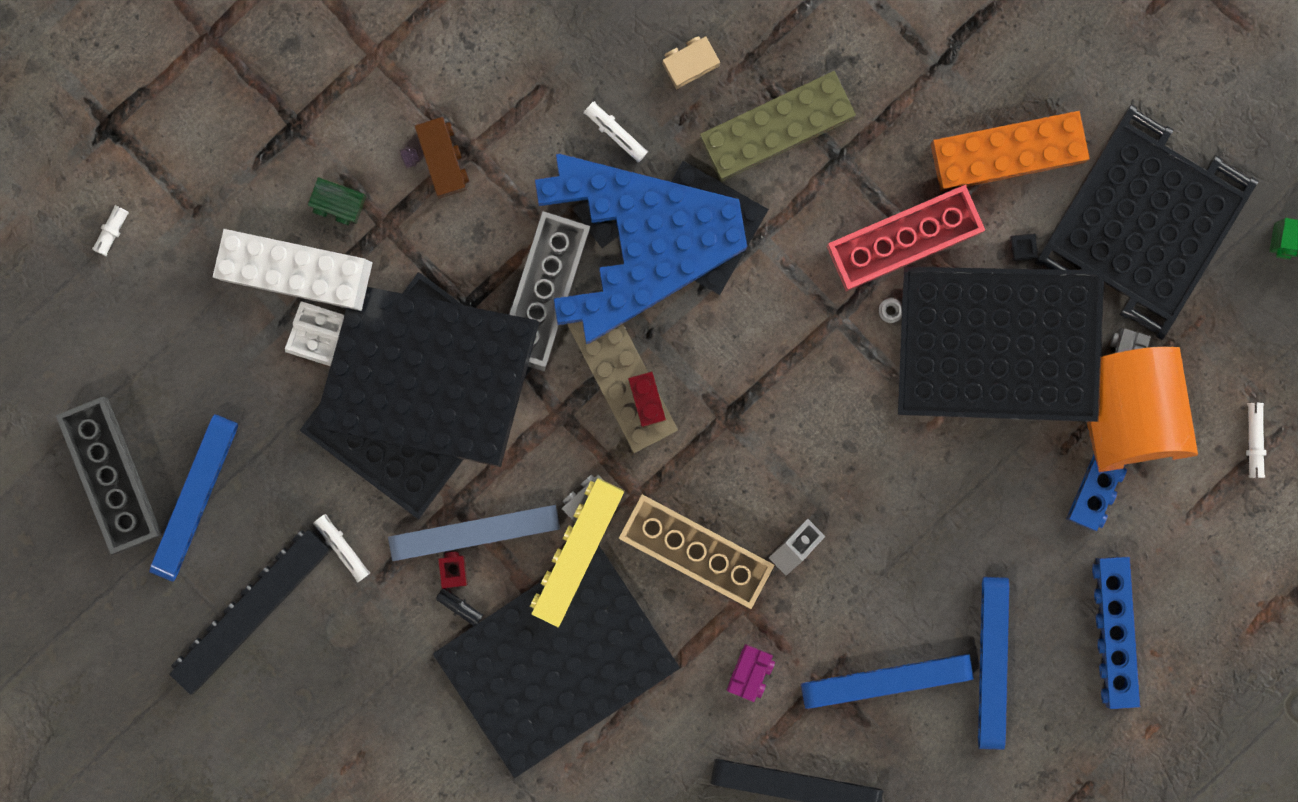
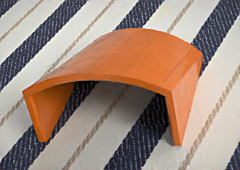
[1087,347,1198,472]

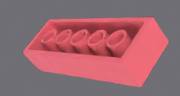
[826,185,985,291]

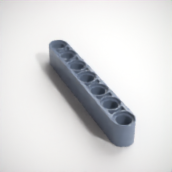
[388,505,560,561]

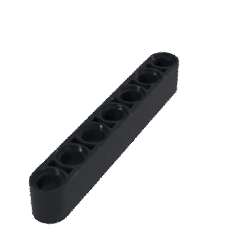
[710,759,884,802]

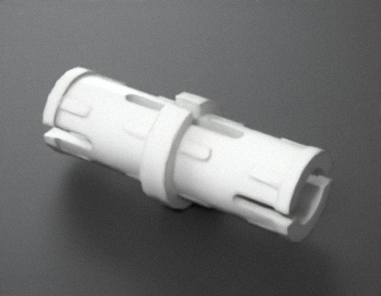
[92,205,129,256]

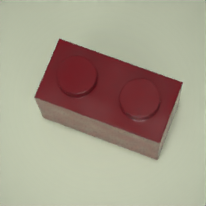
[628,372,666,428]

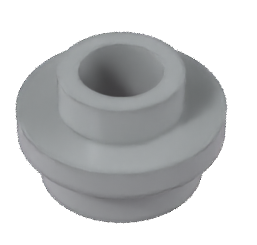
[879,298,902,323]

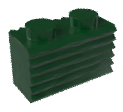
[308,177,367,226]

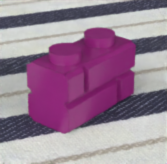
[726,644,775,702]

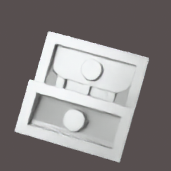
[285,301,344,366]

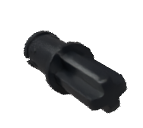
[436,588,484,628]

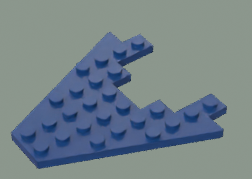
[535,154,747,344]

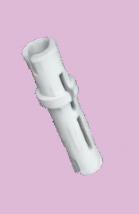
[584,101,648,163]
[1246,403,1266,478]
[313,514,370,582]

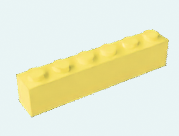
[530,478,625,627]

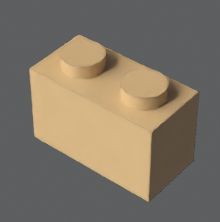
[662,36,720,90]

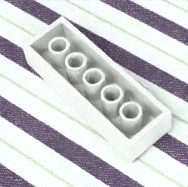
[213,229,373,311]

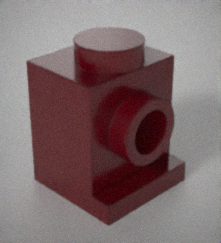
[438,551,468,588]

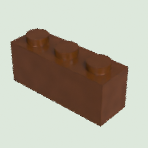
[415,117,470,199]

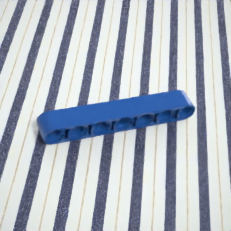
[150,414,238,582]
[978,577,1009,750]
[801,654,974,709]

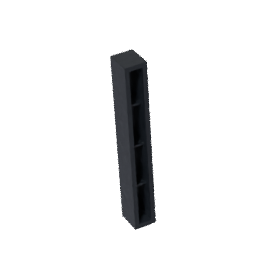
[169,529,332,695]

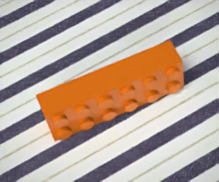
[931,111,1090,192]

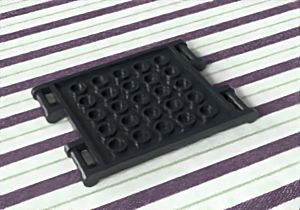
[1035,104,1259,340]

